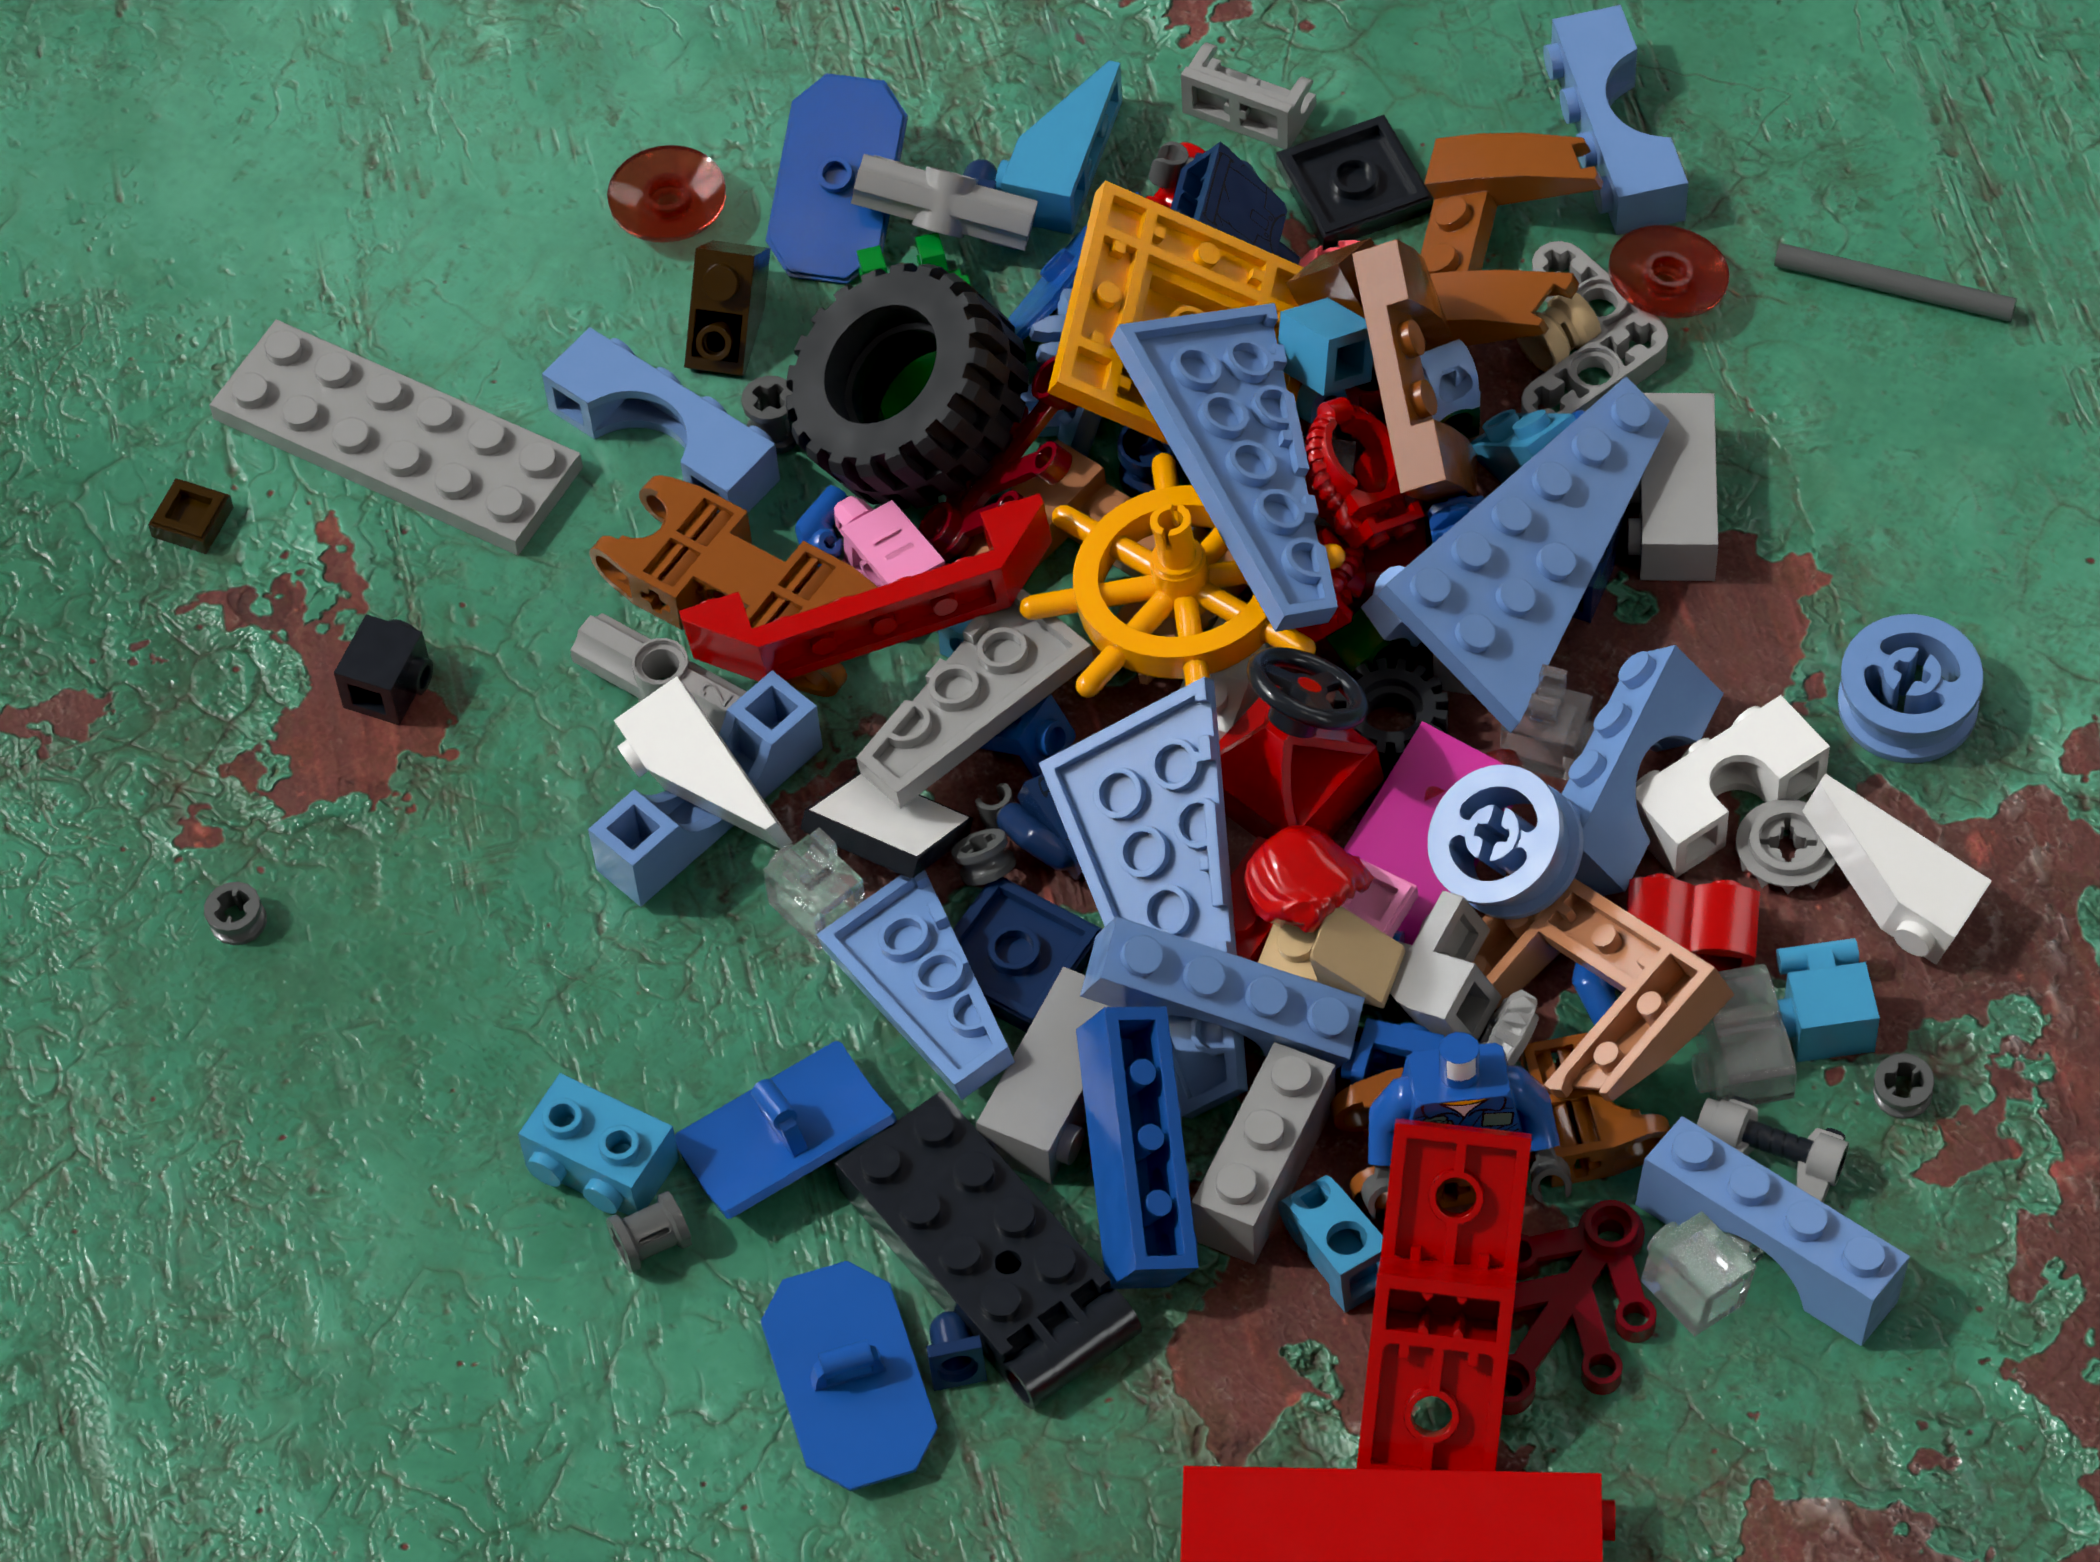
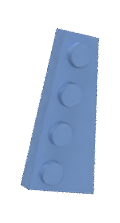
[816,870,1015,1100]

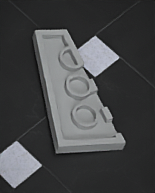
[856,588,1094,809]

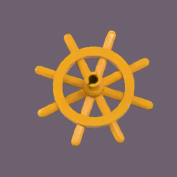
[1019,453,1345,698]

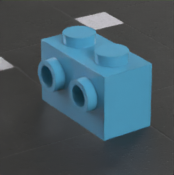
[518,1073,679,1216]

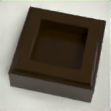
[148,478,234,554]

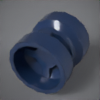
[1118,426,1181,498]

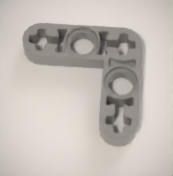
[1521,241,1668,414]

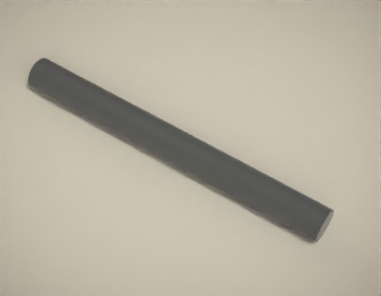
[1774,243,2017,322]

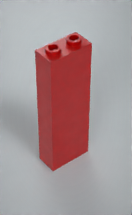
[1180,1466,1616,1562]

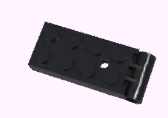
[835,1090,1142,1409]

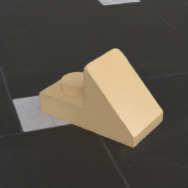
[1258,906,1406,1009]

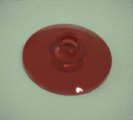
[607,145,726,243]
[1608,225,1729,318]

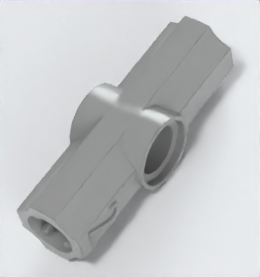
[851,154,1039,251]
[570,613,747,733]

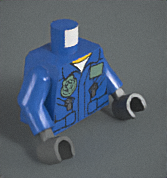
[1361,1032,1572,1218]

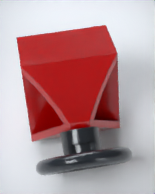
[1219,647,1384,840]

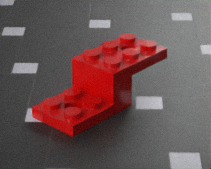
[1356,1118,1532,1471]

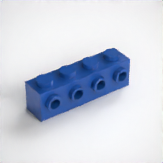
[1076,1006,1199,1289]

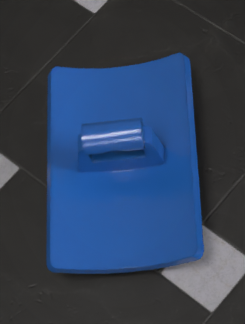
[675,1041,897,1219]

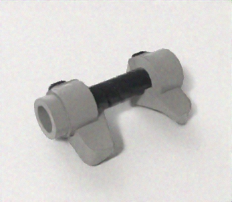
[1697,1096,1849,1203]

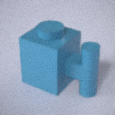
[1775,938,1880,1062]

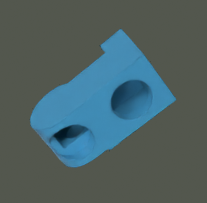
[1278,1175,1383,1313]

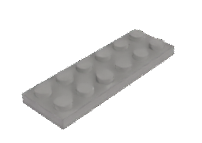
[209,319,583,555]

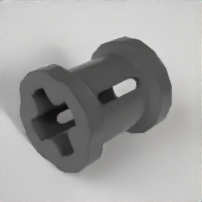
[741,375,797,454]
[606,1191,692,1273]

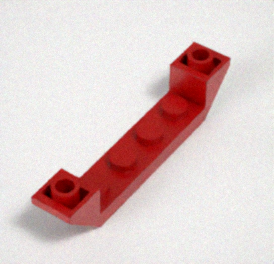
[679,493,1052,682]

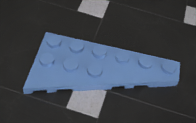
[1110,303,1338,632]
[1377,376,1670,733]
[1039,676,1248,1119]

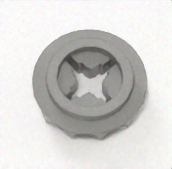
[1735,799,1836,895]
[1478,989,1538,1065]

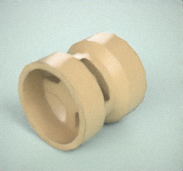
[1517,293,1601,372]

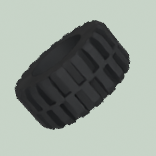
[786,263,1029,510]

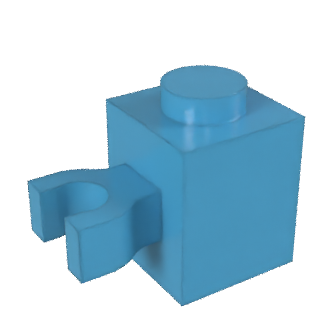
[1278,297,1373,423]

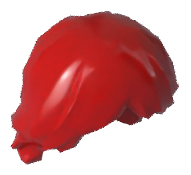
[1244,825,1374,933]

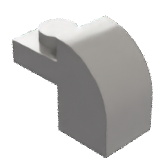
[1390,891,1502,1041]

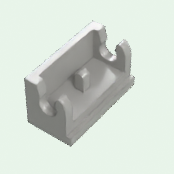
[1181,42,1316,149]

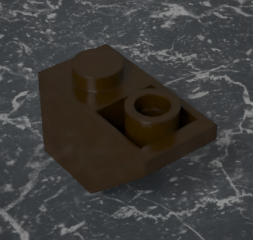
[684,240,771,376]

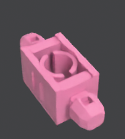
[834,496,945,632]

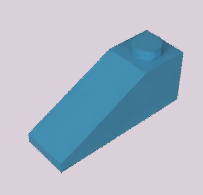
[995,61,1122,234]

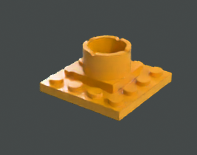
[1047,180,1304,445]

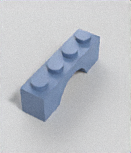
[1543,5,1688,235]
[542,327,780,514]
[1562,645,1724,896]
[588,671,823,907]
[1080,916,1365,1070]
[1635,1116,1910,1346]

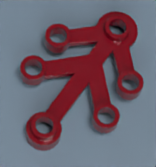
[918,356,1078,562]
[1502,1200,1657,1415]

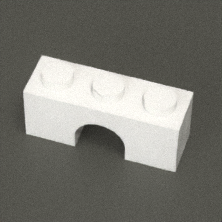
[1636,695,1830,878]

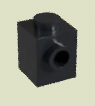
[334,614,433,725]

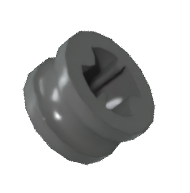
[951,828,1016,886]
[204,881,267,945]
[1873,1053,1934,1119]

